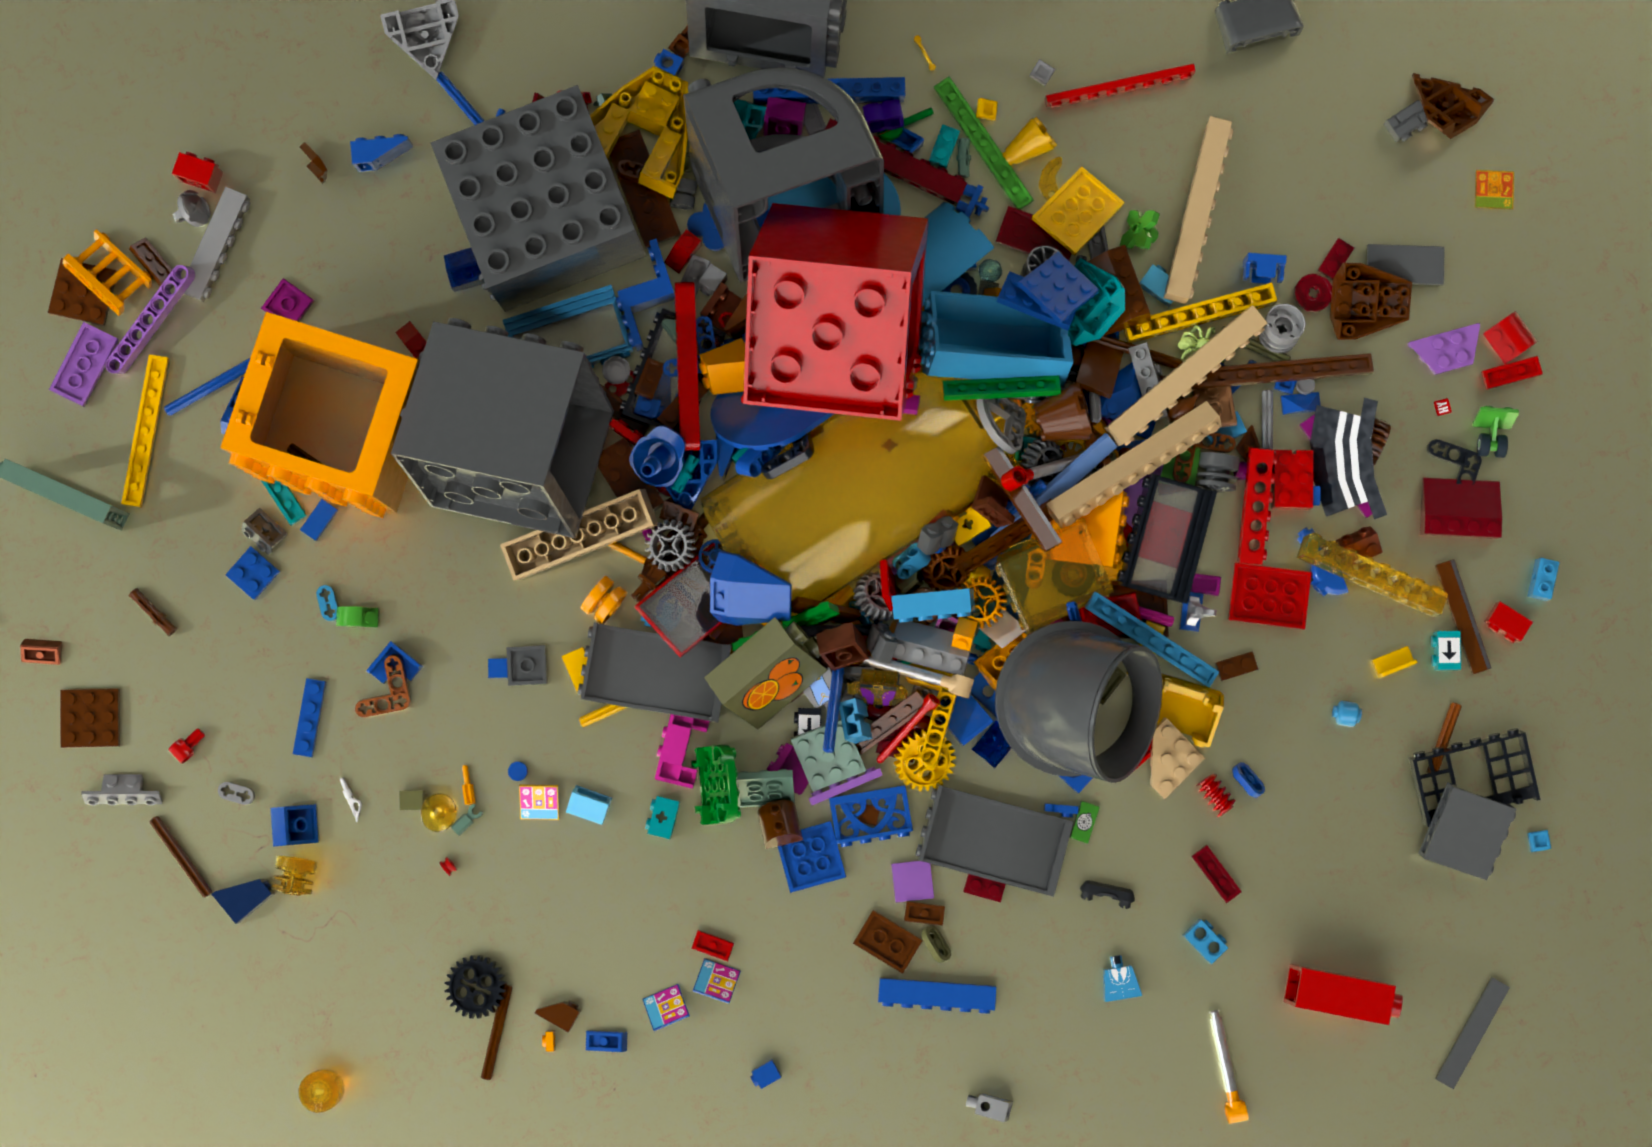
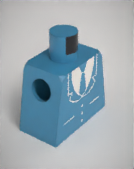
[1103,955,1142,1002]

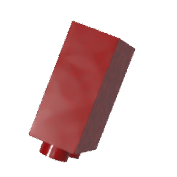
[1283,964,1403,1025]

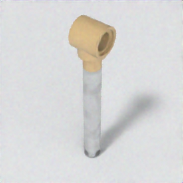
[863,656,974,698]

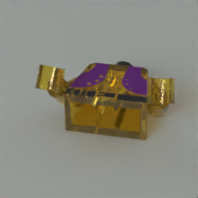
[847,669,908,709]

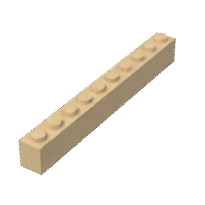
[1163,116,1234,304]
[1104,305,1267,446]
[1046,401,1222,529]

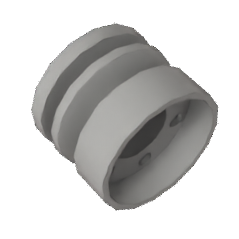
[1259,304,1306,354]

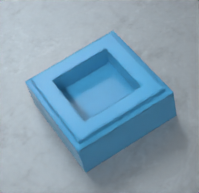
[1527,830,1551,852]

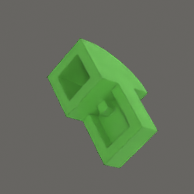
[336,606,378,628]

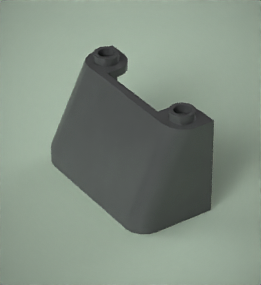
[1215,0,1304,54]

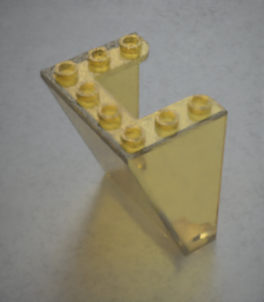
[995,518,1114,634]

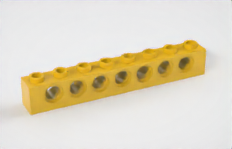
[1124,283,1277,343]

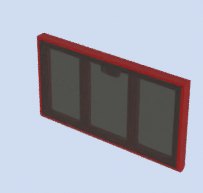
[634,530,766,658]

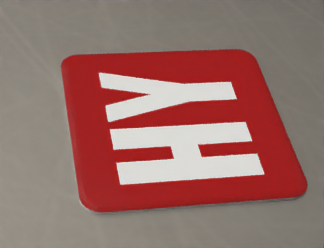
[1434,398,1452,416]

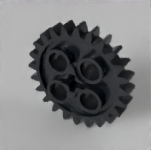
[444,955,507,1019]

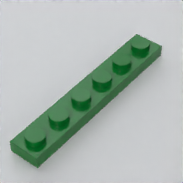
[943,375,1061,401]
[731,601,840,652]

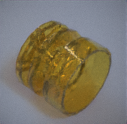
[271,855,317,896]
[298,1069,345,1113]

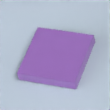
[891,861,934,903]

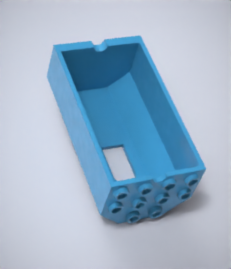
[919,291,1073,386]

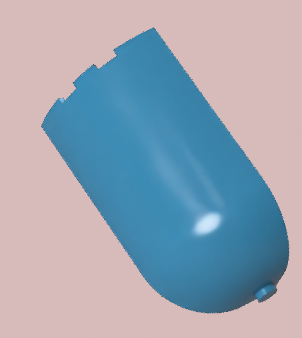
[922,202,994,306]

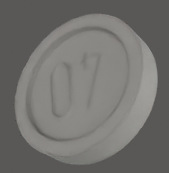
[1296,379,1315,395]

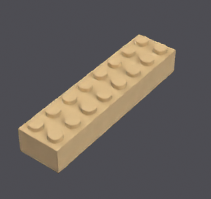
[501,489,658,581]

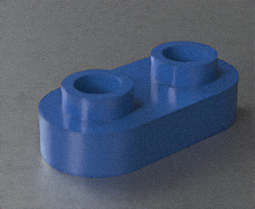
[1232,762,1265,798]

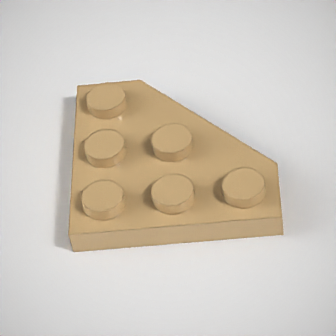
[1150,717,1205,799]

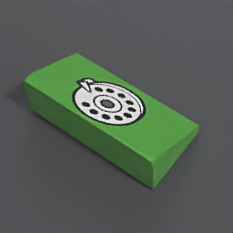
[1069,801,1100,844]

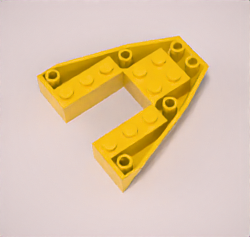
[590,66,689,199]

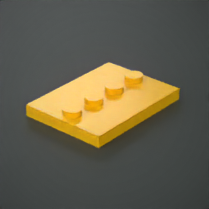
[1032,166,1125,256]

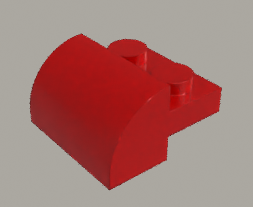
[1483,311,1538,364]

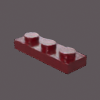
[1191,845,1242,903]

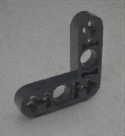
[761,431,814,480]
[1427,439,1482,485]

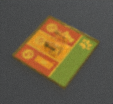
[1475,170,1514,209]

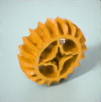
[959,576,1007,629]

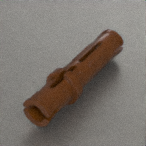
[128,588,177,636]

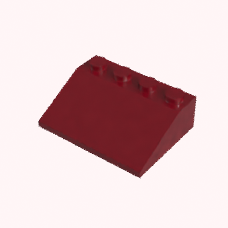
[1420,478,1502,539]

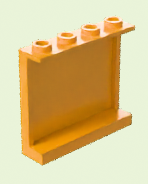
[1045,485,1129,569]

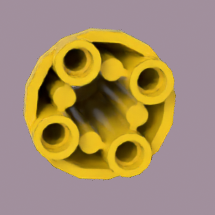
[1002,116,1057,166]

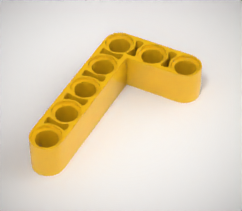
[905,663,957,768]

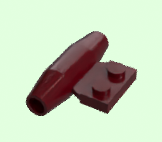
[865,703,944,763]

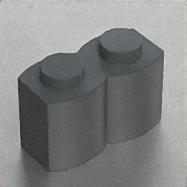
[917,516,959,555]
[866,623,898,664]

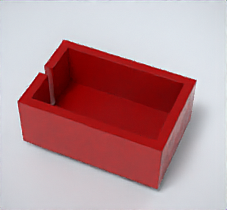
[1271,450,1313,510]

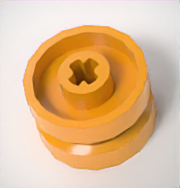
[580,576,627,624]

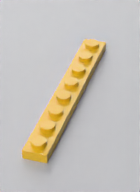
[121,354,169,508]

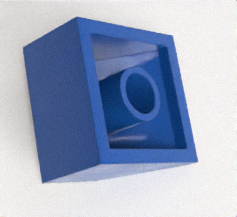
[270,804,319,847]

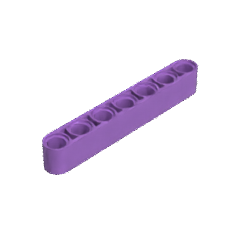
[106,265,195,374]

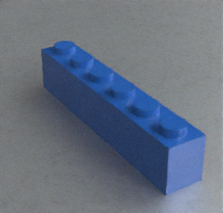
[878,978,996,1014]

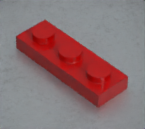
[1481,356,1543,390]

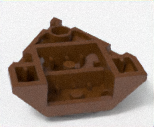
[1412,73,1494,139]

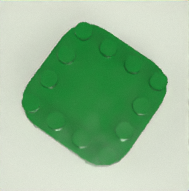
[691,744,741,825]

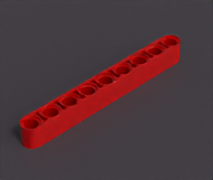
[675,282,700,451]

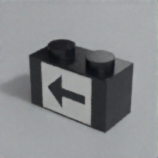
[794,708,822,737]

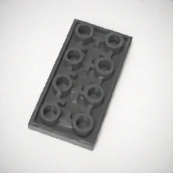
[1367,244,1444,285]

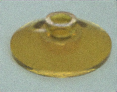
[421,793,457,832]

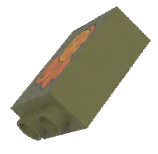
[704,617,828,729]

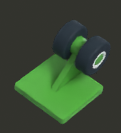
[1473,406,1519,458]

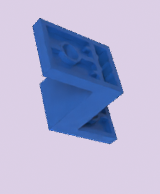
[615,239,675,351]

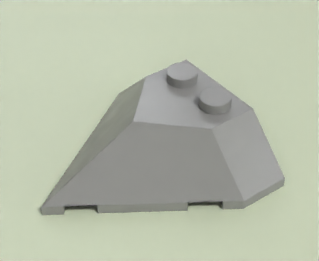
[380,0,459,80]

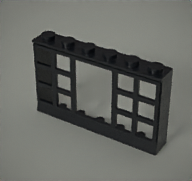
[1408,728,1540,827]

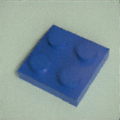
[225,546,280,600]

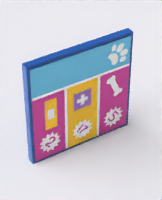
[693,958,741,1004]
[642,984,690,1031]

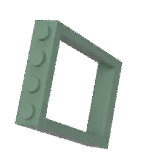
[0,459,129,531]

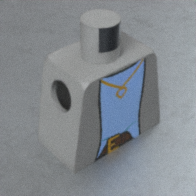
[803,667,843,710]
[966,1093,1013,1122]

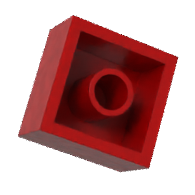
[172,151,223,193]

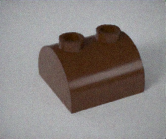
[757,800,803,849]

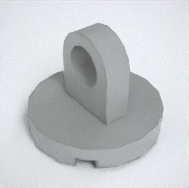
[172,190,211,227]

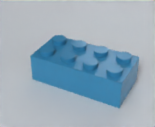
[892,588,976,623]

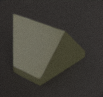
[894,569,924,595]

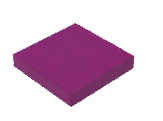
[261,278,314,322]

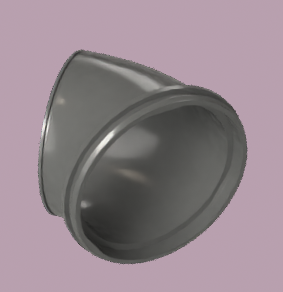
[995,621,1162,783]

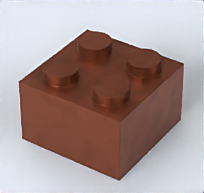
[816,622,869,671]

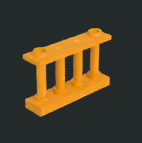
[63,229,152,316]

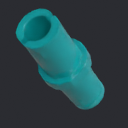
[671,454,700,494]

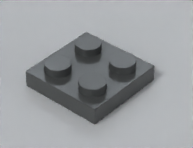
[506,645,547,686]

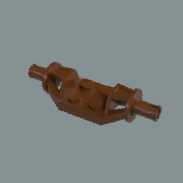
[631,509,715,602]

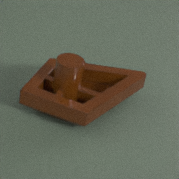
[1235,425,1261,463]

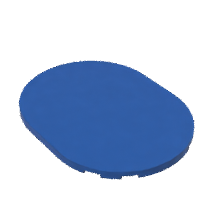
[710,391,834,451]

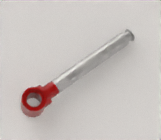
[1001,453,1082,491]

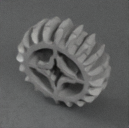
[645,519,697,571]
[853,571,904,622]

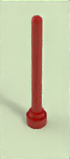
[877,693,940,763]

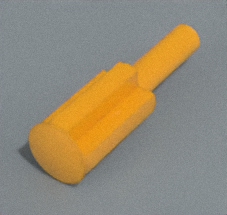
[462,765,476,805]

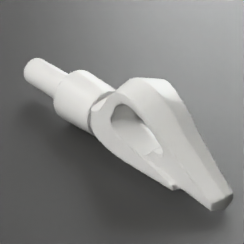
[340,777,362,822]

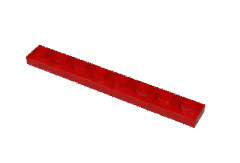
[1045,64,1196,108]

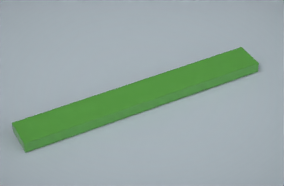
[934,76,1034,210]

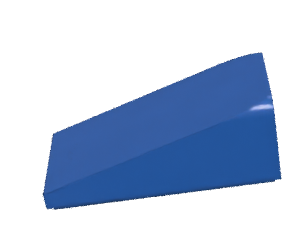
[586,1031,628,1052]

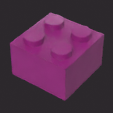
[763,97,806,136]

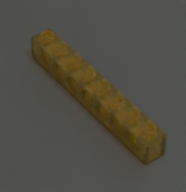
[1296,533,1448,618]

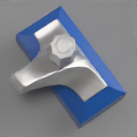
[1179,592,1217,632]

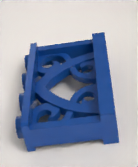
[829,785,913,847]

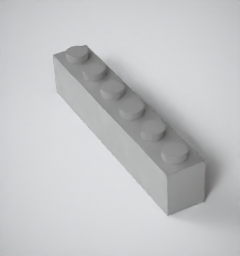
[184,187,251,302]

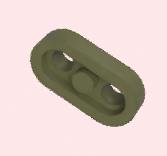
[921,925,951,963]

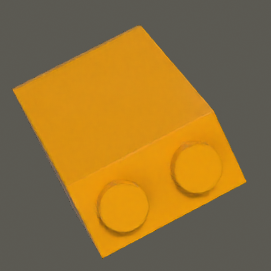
[699,338,745,395]

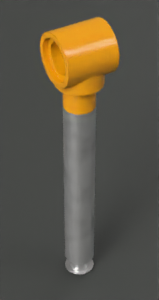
[1209,1010,1248,1124]

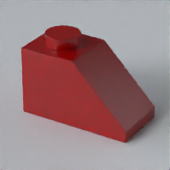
[664,229,703,274]
[395,321,427,361]

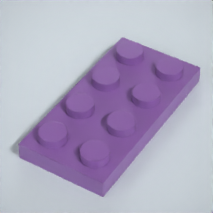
[49,322,119,407]

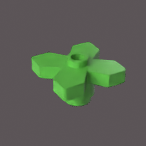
[1120,210,1160,249]

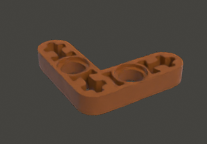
[355,654,411,717]

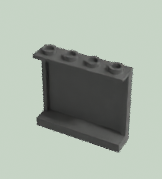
[1418,782,1516,880]

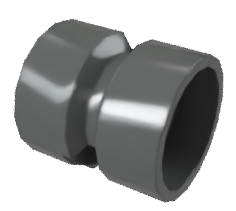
[670,178,697,210]

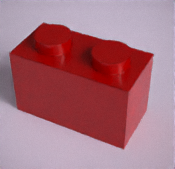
[1484,601,1533,643]

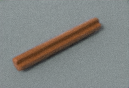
[1427,702,1462,773]

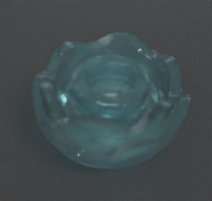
[978,259,1002,283]

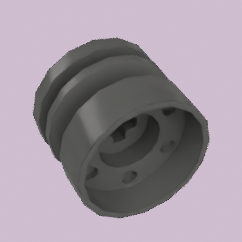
[1196,452,1240,493]

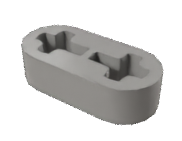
[218,782,255,805]

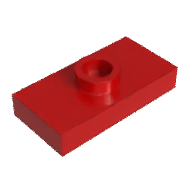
[691,930,734,962]

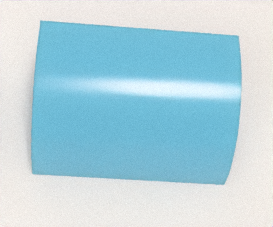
[566,785,612,825]

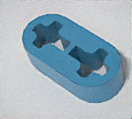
[316,585,339,621]

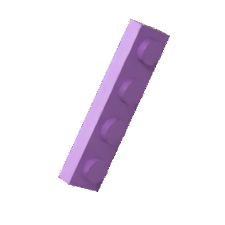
[809,766,883,805]

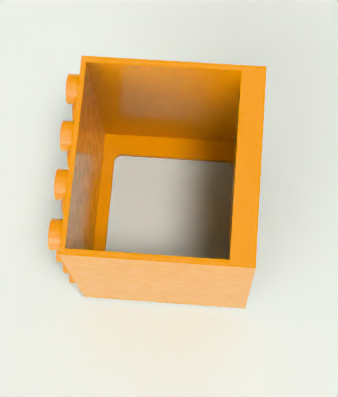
[220,312,420,518]

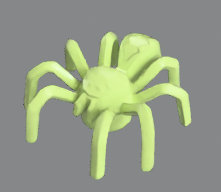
[1177,325,1225,363]

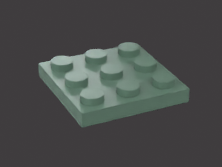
[791,718,866,792]
[736,769,795,808]

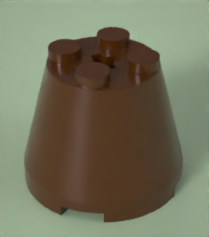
[1034,382,1095,441]

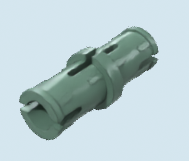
[956,138,971,178]

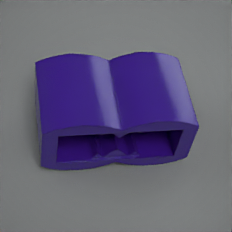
[862,99,904,133]

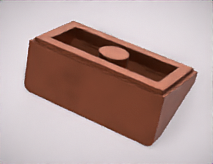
[20,639,62,665]

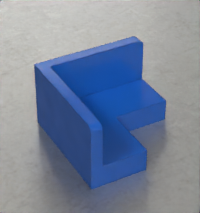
[366,641,423,684]

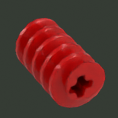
[1196,774,1236,818]

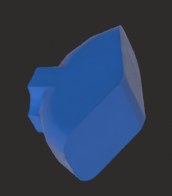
[1310,559,1348,597]

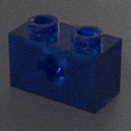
[971,720,1011,768]

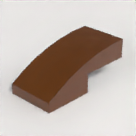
[668,25,689,59]
[659,499,700,531]

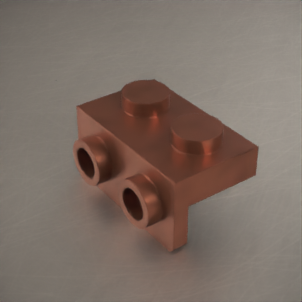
[1336,526,1383,567]

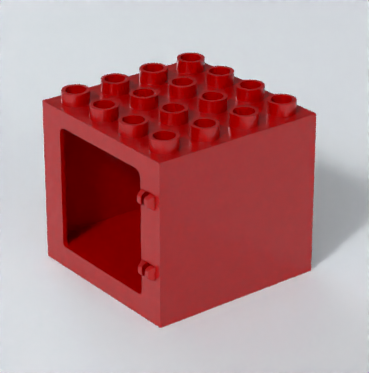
[743,203,928,421]

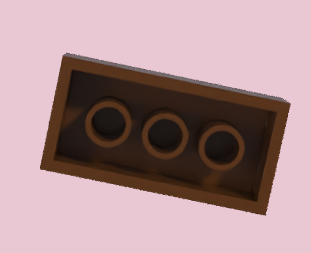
[598,437,664,511]

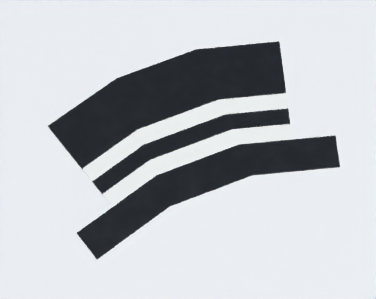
[1310,398,1387,519]

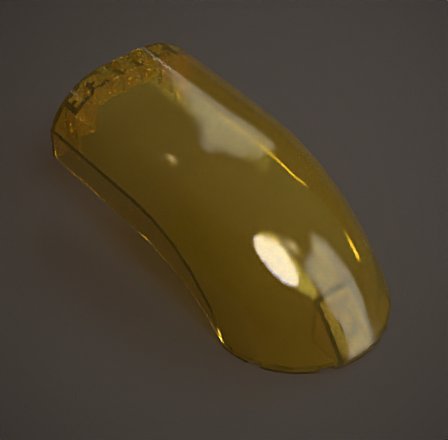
[701,367,1017,622]

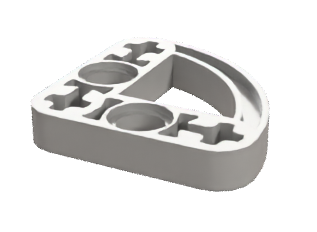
[977,398,1026,455]

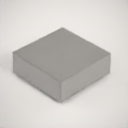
[1029,59,1055,86]

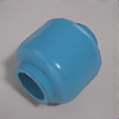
[1332,700,1362,727]

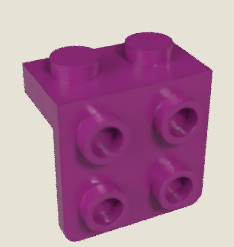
[766,743,809,795]

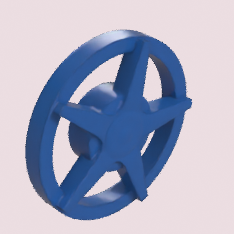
[698,539,734,573]

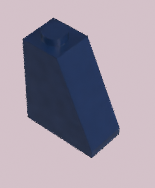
[211,879,275,924]

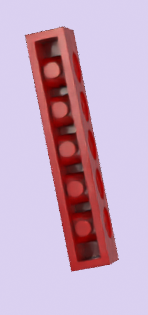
[1237,447,1277,565]

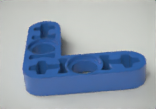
[663,316,716,378]

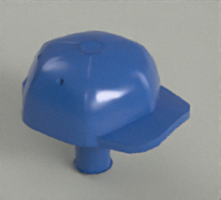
[629,425,686,487]

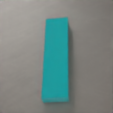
[261,480,307,526]

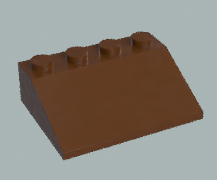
[1087,245,1151,337]

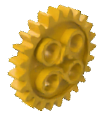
[894,729,956,791]

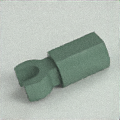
[451,804,483,836]

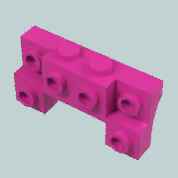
[655,714,710,789]

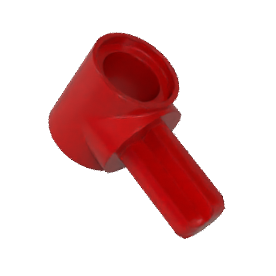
[168,728,205,764]

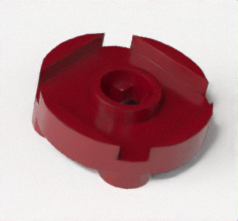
[1294,274,1332,313]

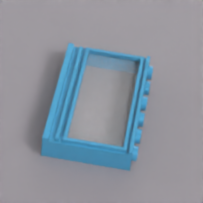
[502,285,633,369]

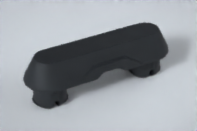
[1080,880,1135,909]

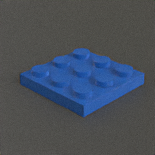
[1018,251,1099,324]
[778,821,846,893]

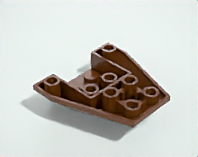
[1330,263,1412,340]

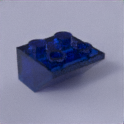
[444,248,485,292]

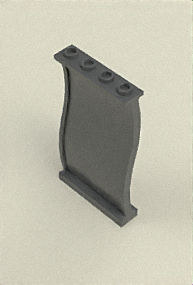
[578,622,731,723]
[916,785,1073,897]

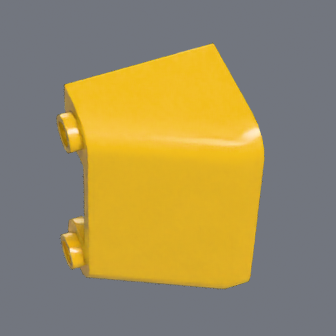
[1157,673,1224,748]

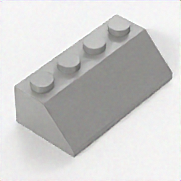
[892,621,974,676]

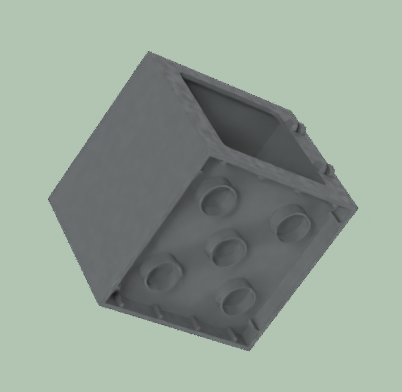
[686,0,847,77]
[431,85,646,312]
[391,318,614,538]

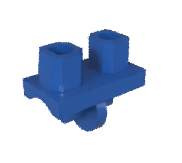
[955,184,989,218]

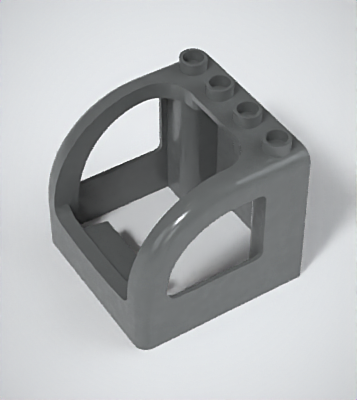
[683,67,884,283]

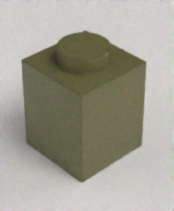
[399,790,429,810]

